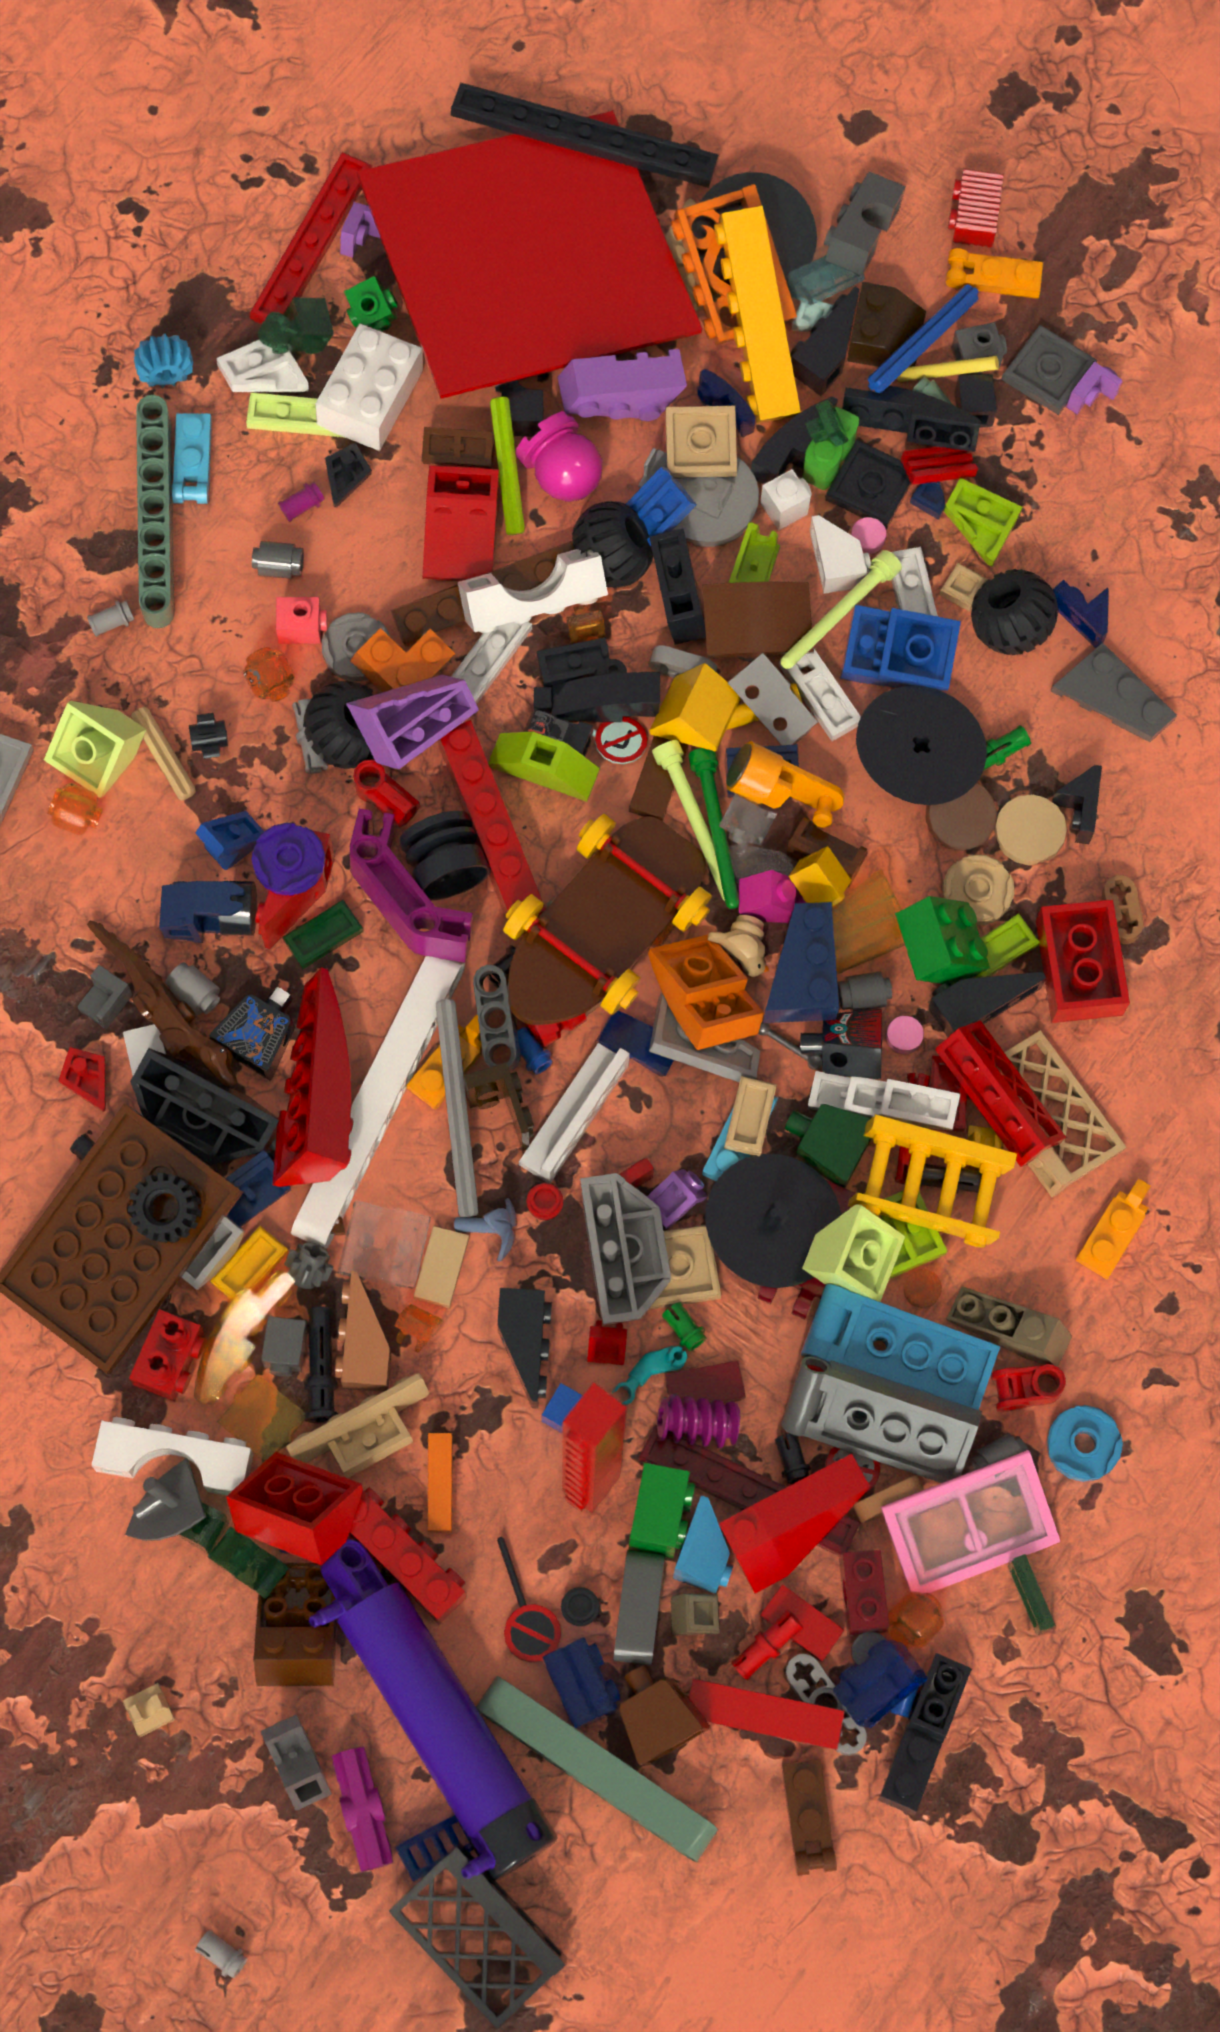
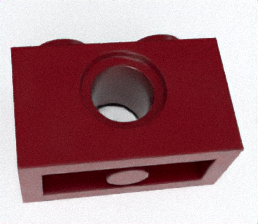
[839,1550,889,1636]

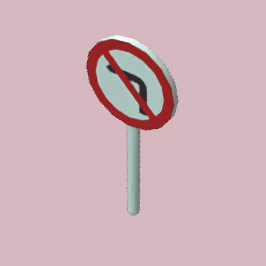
[593,717,648,764]

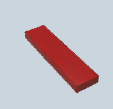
[689,1679,845,1750]

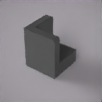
[78,965,132,1029]

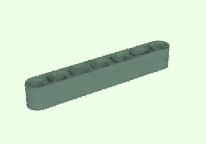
[136,395,174,629]
[476,1676,719,1863]

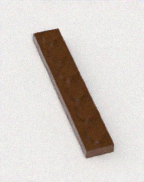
[390,541,575,644]

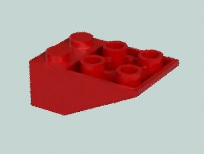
[422,465,500,581]
[255,830,335,949]

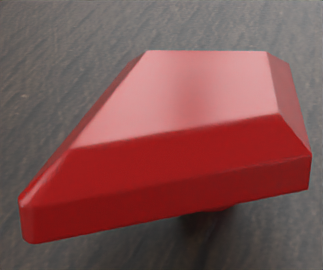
[58,1047,106,1112]

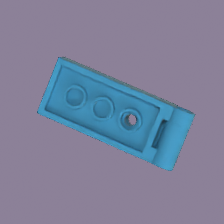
[801,1284,1000,1410]

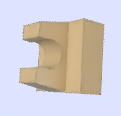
[123,1683,175,1737]

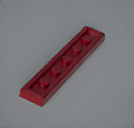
[639,1424,861,1557]

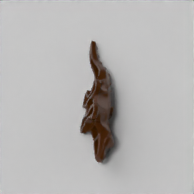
[87,920,237,1087]

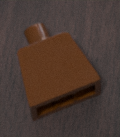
[619,1665,711,1766]

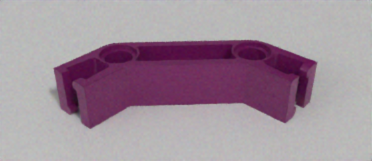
[350,808,473,963]

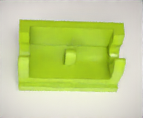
[729,522,780,583]

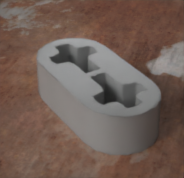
[648,646,717,678]

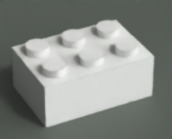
[316,324,423,451]

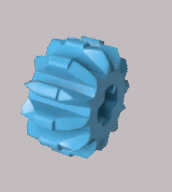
[134,334,193,388]

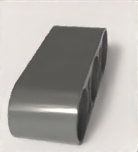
[473,965,521,1072]
[613,1550,665,1666]

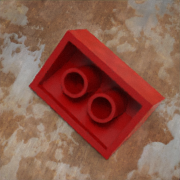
[226,1452,363,1565]

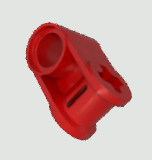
[991,1364,1066,1412]

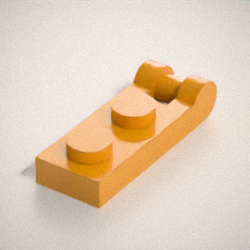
[945,248,1043,298]

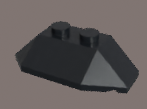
[130,1048,280,1165]

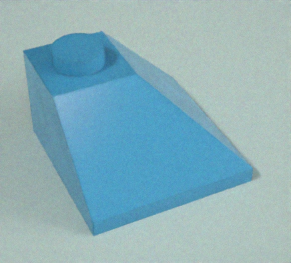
[673,1495,734,1594]

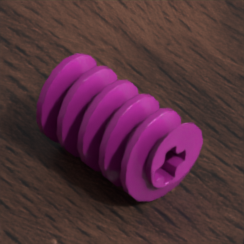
[657,1394,740,1449]

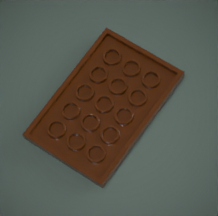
[0,1103,244,1374]

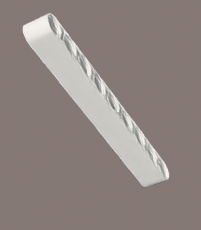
[291,956,465,1249]

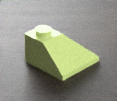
[44,701,147,798]
[802,1204,905,1302]

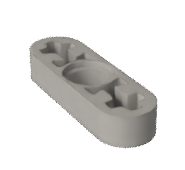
[785,1654,867,1755]

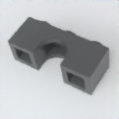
[824,171,906,276]

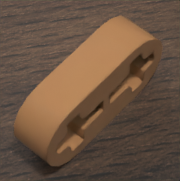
[1102,875,1143,945]
[853,1475,924,1524]

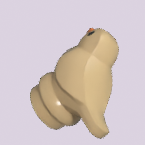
[707,915,769,977]

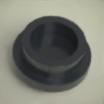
[561,1587,599,1627]

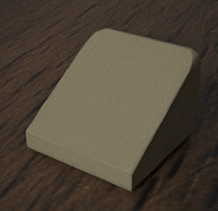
[671,1593,720,1635]

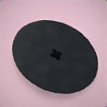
[692,172,817,290]
[856,686,987,805]
[705,1154,841,1288]

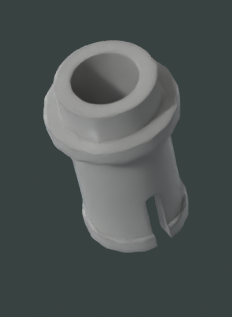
[87,600,135,637]
[195,1929,248,1979]

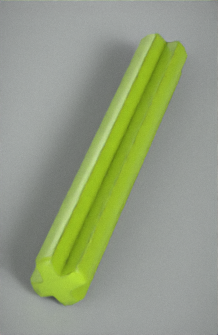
[490,397,525,535]

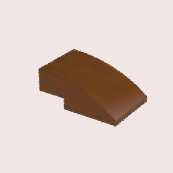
[702,582,814,659]

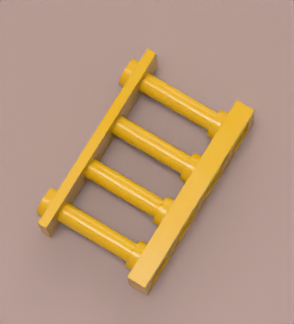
[848,1114,1017,1248]

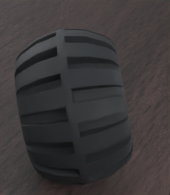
[572,501,653,588]
[971,569,1058,655]
[303,681,375,769]

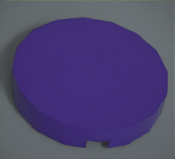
[251,822,326,896]

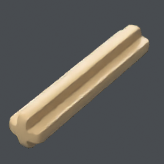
[131,707,196,801]

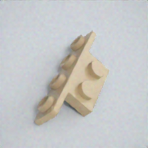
[286,1373,429,1478]

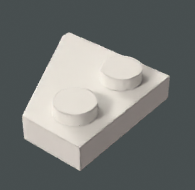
[217,332,309,392]

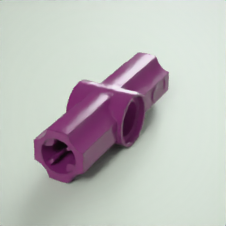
[332,1747,394,1872]

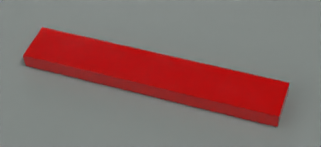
[249,152,372,333]

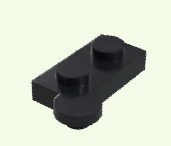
[537,637,627,687]

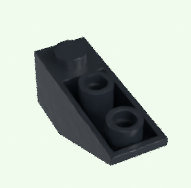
[790,286,859,396]
[497,1288,552,1409]

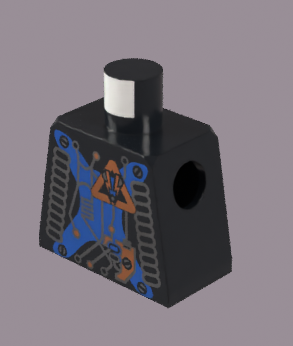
[209,987,295,1081]

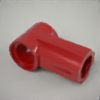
[353,760,420,828]

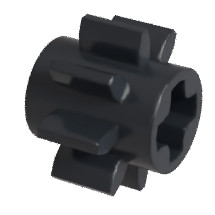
[189,713,228,759]

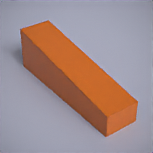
[428,1433,453,1533]

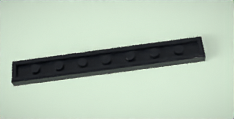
[450,82,719,188]

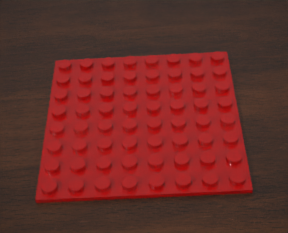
[357,110,703,399]

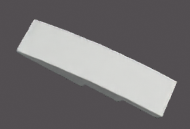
[808,1071,960,1131]

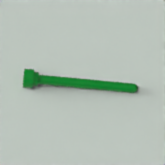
[688,748,740,909]

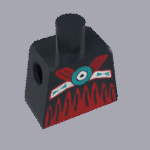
[800,1009,882,1079]

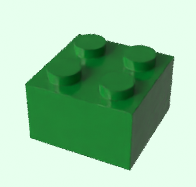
[895,896,990,985]
[628,1463,695,1558]

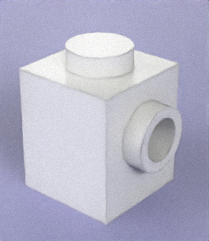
[760,469,812,531]

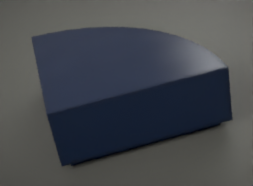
[910,482,945,520]

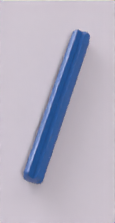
[867,284,979,393]

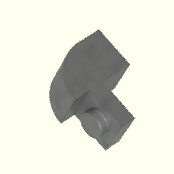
[260,1715,332,1811]

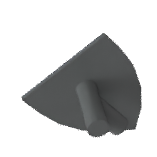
[125,1459,206,1541]

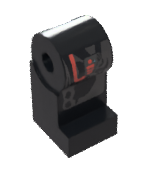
[524,710,593,757]

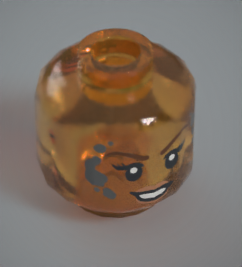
[243,647,295,702]

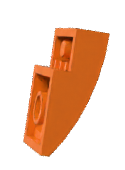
[648,934,764,1050]

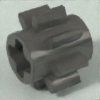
[284,1242,334,1289]

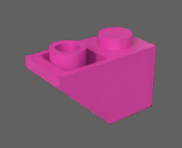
[739,870,806,923]

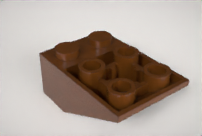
[253,1563,336,1686]

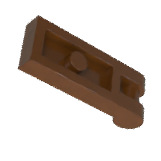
[781,1759,836,1876]

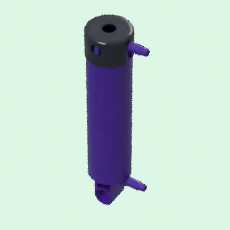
[309,1539,557,1880]

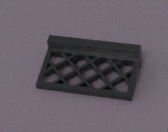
[389,1841,567,2029]

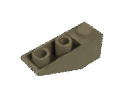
[947,1286,1072,1367]

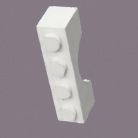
[458,549,608,633]
[91,1417,254,1496]

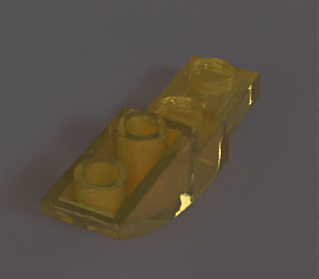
[193,1270,295,1405]

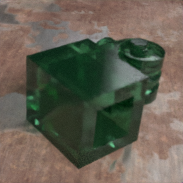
[258,298,334,354]

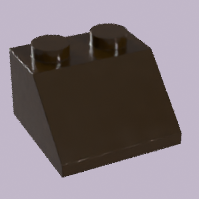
[847,282,926,367]

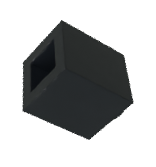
[955,372,997,428]

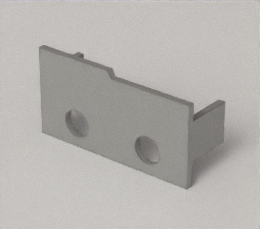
[638,448,736,519]
[728,653,818,745]

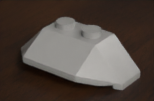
[580,1173,671,1325]

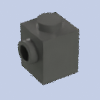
[952,322,1007,375]
[261,1316,308,1377]

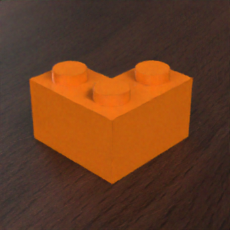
[350,628,456,693]

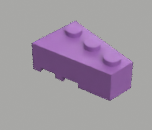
[558,349,687,421]
[346,675,479,769]

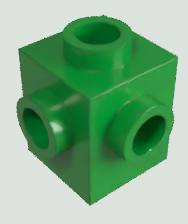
[344,276,398,332]

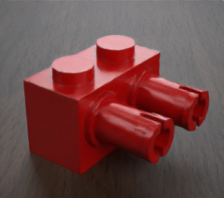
[129,1309,207,1402]

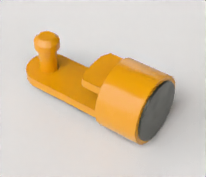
[726,741,845,828]

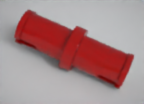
[731,1609,804,1680]

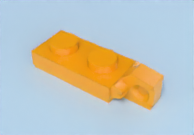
[406,1015,489,1110]
[1075,1178,1151,1279]

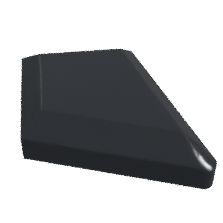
[325,443,372,507]

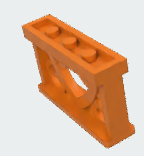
[671,184,797,346]

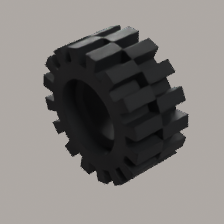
[128,1173,202,1243]

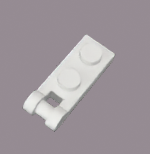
[779,648,861,741]

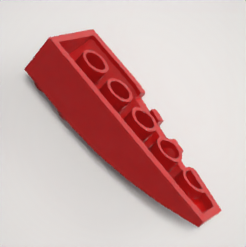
[272,967,354,1187]

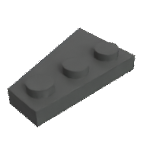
[1051,643,1177,742]

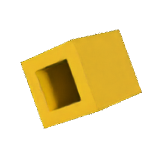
[788,846,852,907]

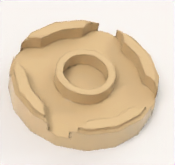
[994,794,1067,865]
[942,855,1014,925]

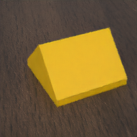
[649,663,741,751]

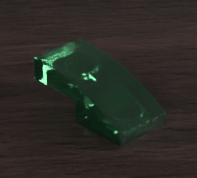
[208,1527,289,1599]

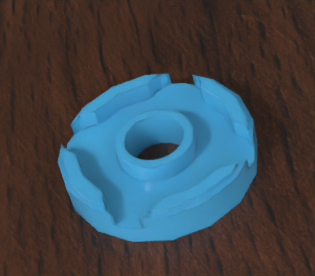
[1046,1405,1123,1482]

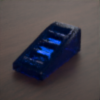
[395,1815,474,1884]

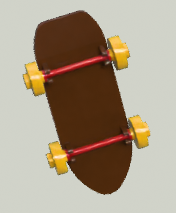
[503,813,712,1025]

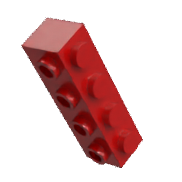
[349,1487,466,1625]

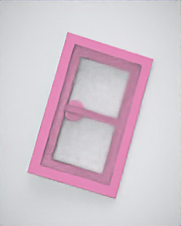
[881,1450,1061,1599]

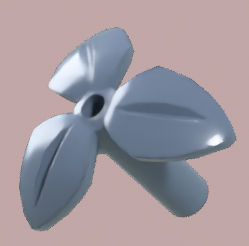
[454,1198,516,1261]

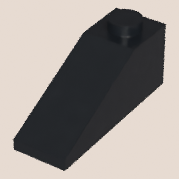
[649,528,706,645]
[928,972,1046,1037]

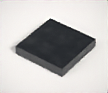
[825,439,918,529]

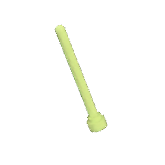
[780,550,902,669]
[652,740,725,901]

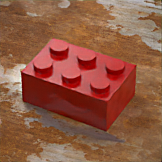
[1036,899,1130,1023]

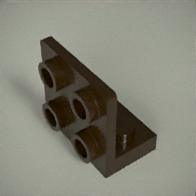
[464,1062,534,1151]

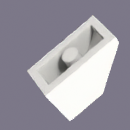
[809,515,871,594]

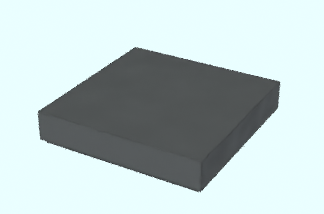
[1002,325,1097,415]

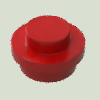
[527,1183,563,1220]

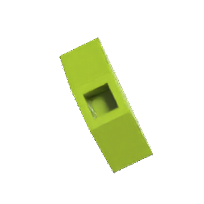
[488,731,600,802]

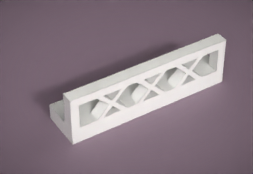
[519,1043,630,1184]

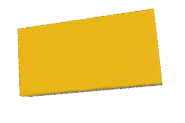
[210,1226,289,1307]

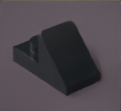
[1052,765,1102,844]

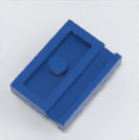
[626,467,697,546]

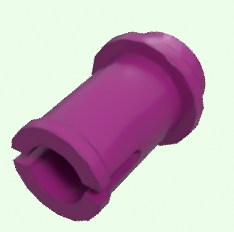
[278,482,325,522]

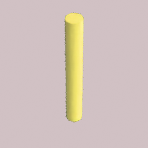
[897,356,999,382]

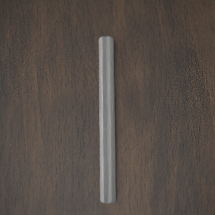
[436,999,479,1217]

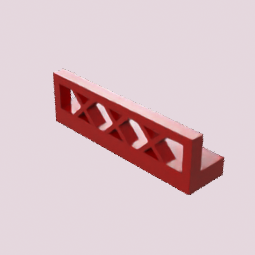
[935,1020,1067,1167]

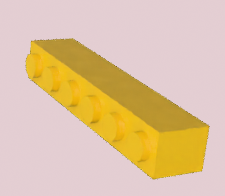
[714,206,801,424]

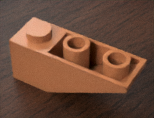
[335,1271,391,1392]

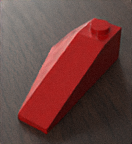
[718,1454,870,1594]

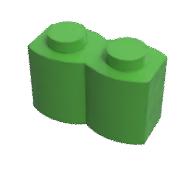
[802,407,859,491]

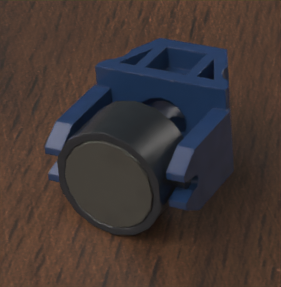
[159,881,257,943]

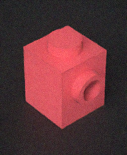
[276,597,328,644]

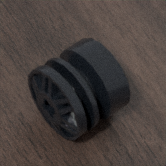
[399,810,491,900]

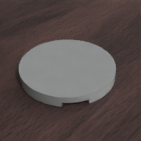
[666,457,759,547]

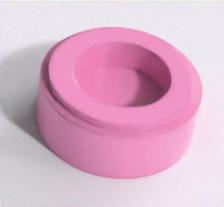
[851,517,886,554]
[886,1016,924,1054]

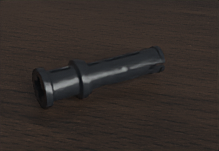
[304,1306,338,1423]

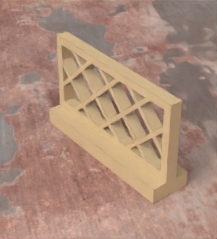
[996,1030,1126,1198]

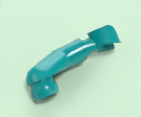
[612,1346,687,1406]

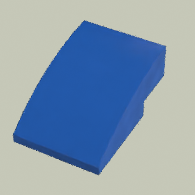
[840,605,961,690]

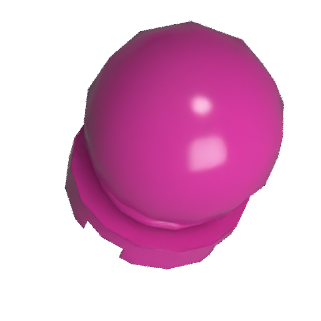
[516,411,603,502]

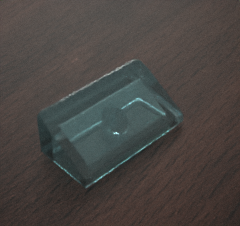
[787,255,865,305]

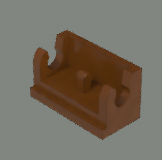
[421,427,495,469]
[786,817,868,887]

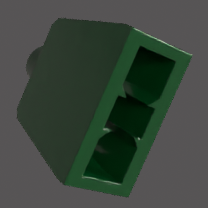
[784,1104,872,1188]

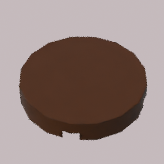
[925,783,997,851]

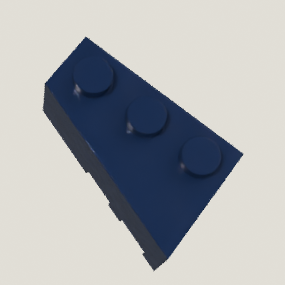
[763,902,839,1023]

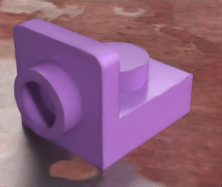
[340,202,380,258]
[1066,362,1122,415]
[647,1169,708,1228]

